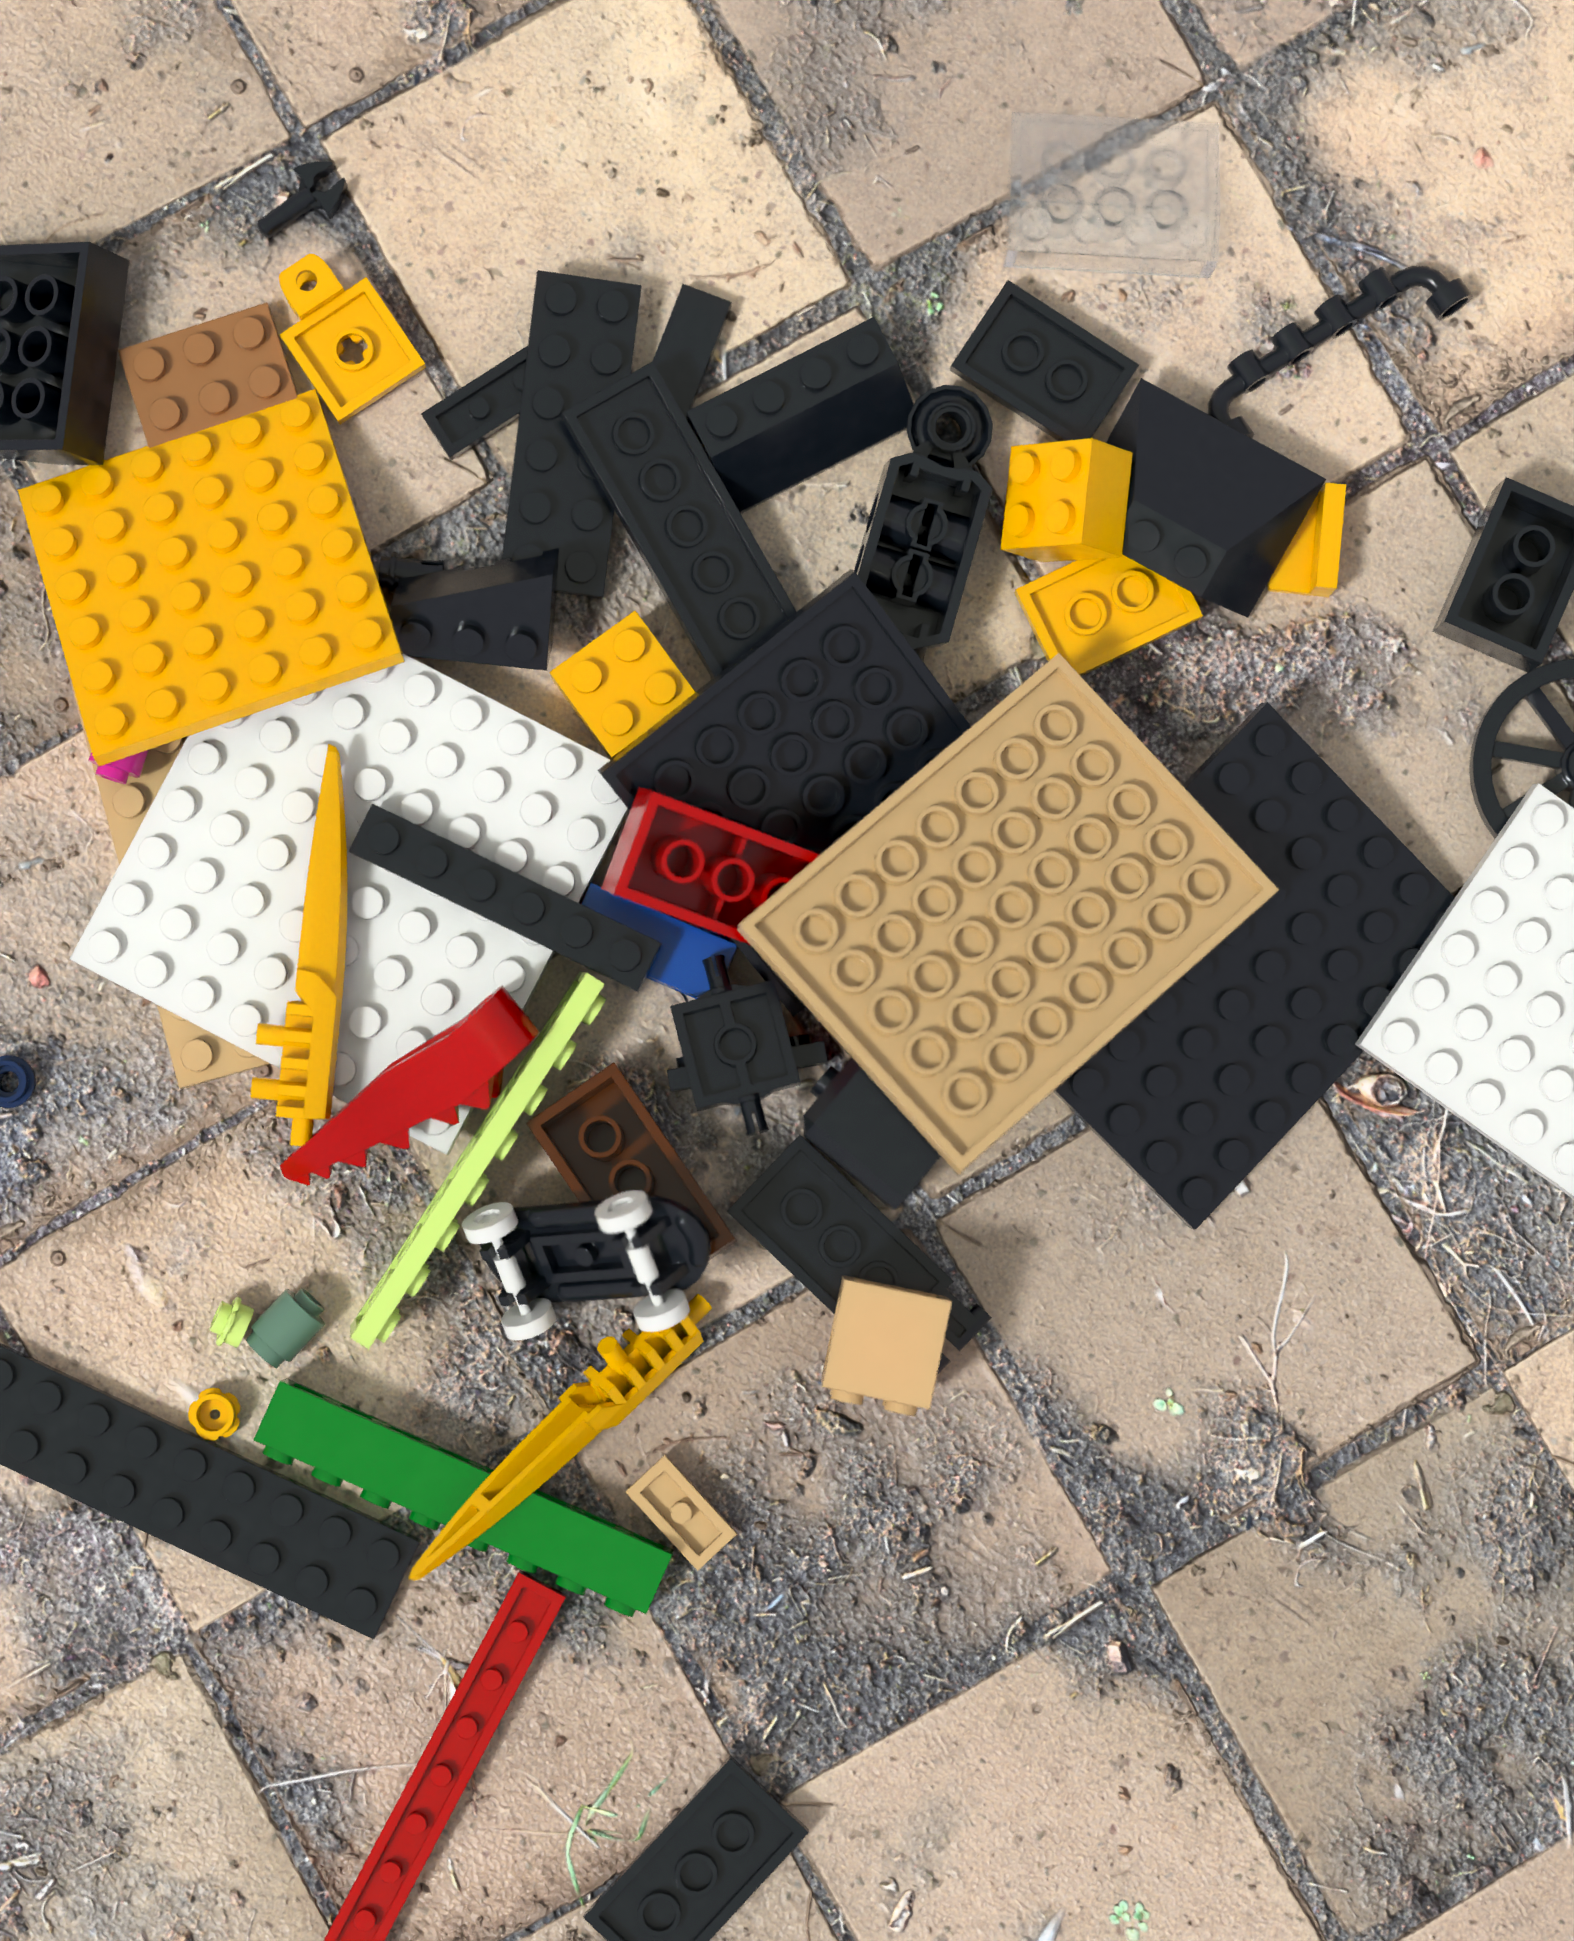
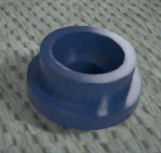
[0,1055,36,1108]

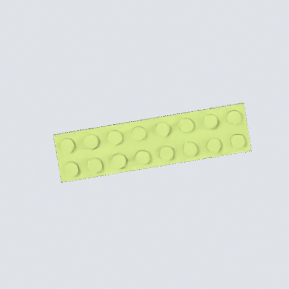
[350,971,606,1349]

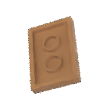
[118,303,298,448]

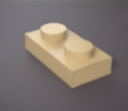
[625,1454,737,1571]

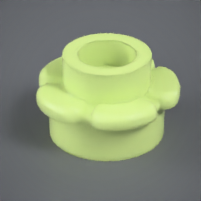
[209,1297,254,1348]

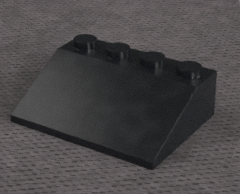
[0,242,130,465]

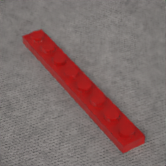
[324,1570,567,1941]

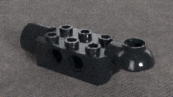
[854,385,993,661]

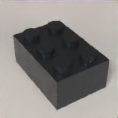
[1432,477,1574,673]

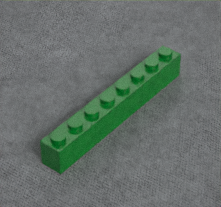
[253,1378,674,1617]

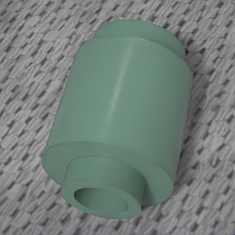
[246,1288,325,1368]

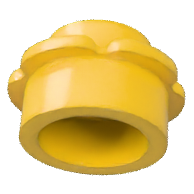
[188,1388,241,1441]

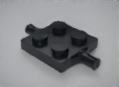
[670,955,801,1136]

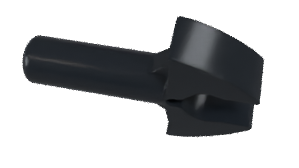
[257,161,347,238]

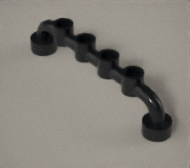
[1208,266,1473,438]

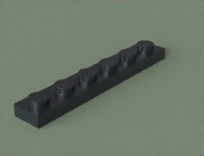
[349,803,662,993]

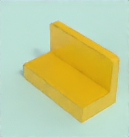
[1267,483,1346,597]

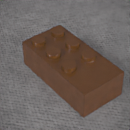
[526,1062,737,1297]

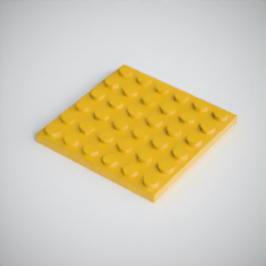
[18,389,405,766]

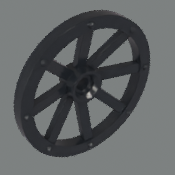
[1469,659,1574,838]

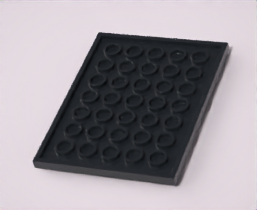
[1053,702,1455,1230]

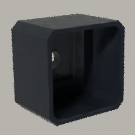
[802,1050,941,1210]

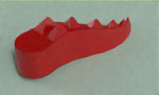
[280,985,540,1186]

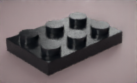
[950,280,1139,441]

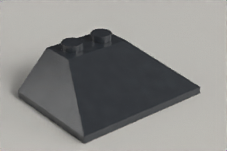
[1106,378,1326,618]

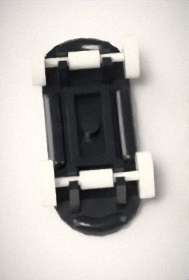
[462,1190,711,1340]

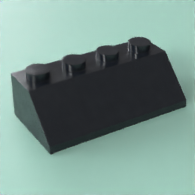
[686,317,914,514]

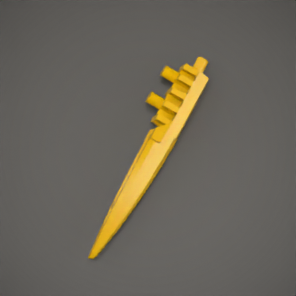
[250,744,347,1146]
[409,1294,712,1581]

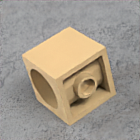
[821,1275,952,1416]

